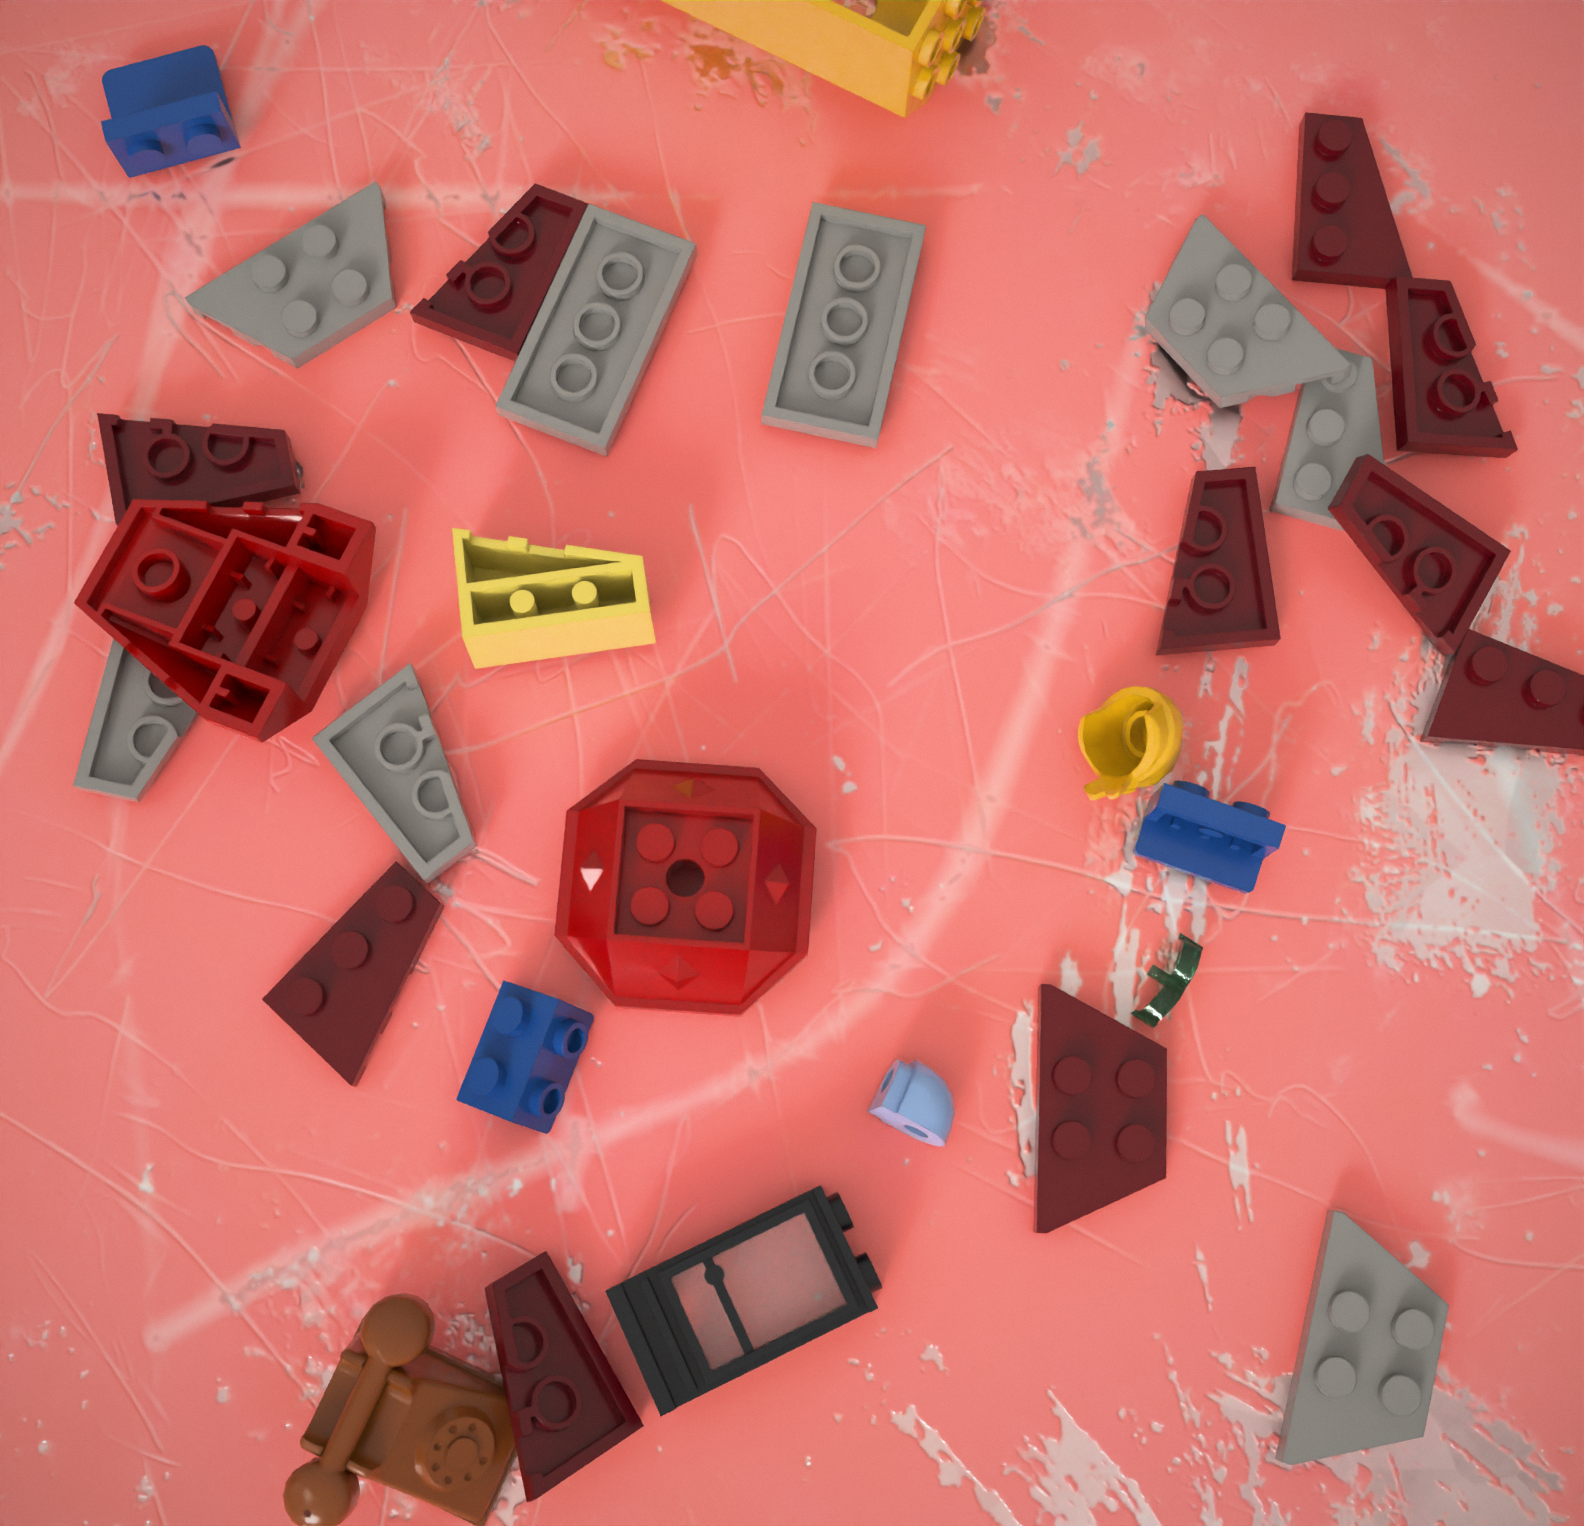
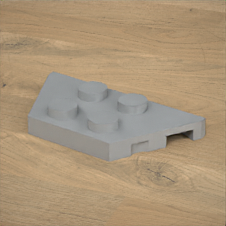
[184,181,397,369]
[1145,214,1352,408]
[1275,1210,1449,1465]

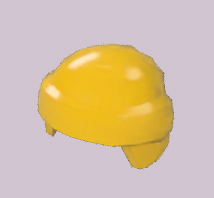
[1077,686,1184,800]

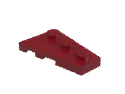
[1292,112,1412,289]
[410,183,588,362]
[97,413,301,526]
[1328,454,1511,655]
[1155,466,1281,656]
[1420,629,1584,756]
[262,861,445,1087]
[484,1251,644,1503]

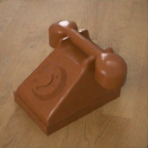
[283,1293,517,1526]

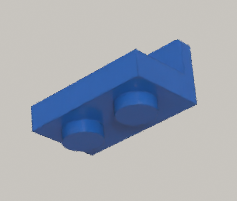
[1133,780,1286,894]
[456,980,594,1134]

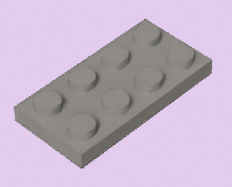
[761,202,926,448]
[495,204,697,457]

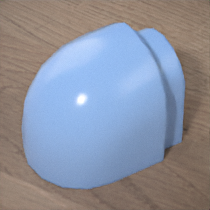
[867,1059,955,1147]

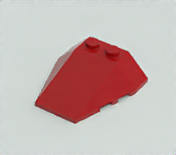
[74,499,376,743]

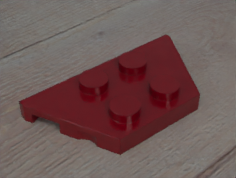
[1033,984,1167,1234]

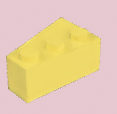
[452,527,656,669]

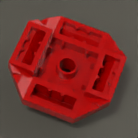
[554,759,817,1017]

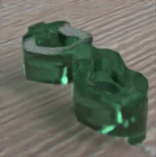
[1130,932,1203,1028]

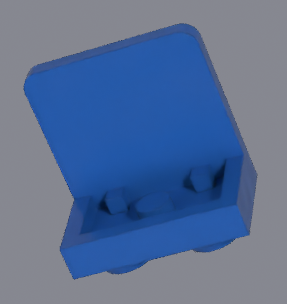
[100,45,241,178]

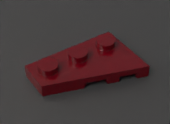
[1385,276,1518,458]

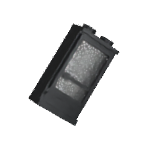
[605,1185,883,1416]

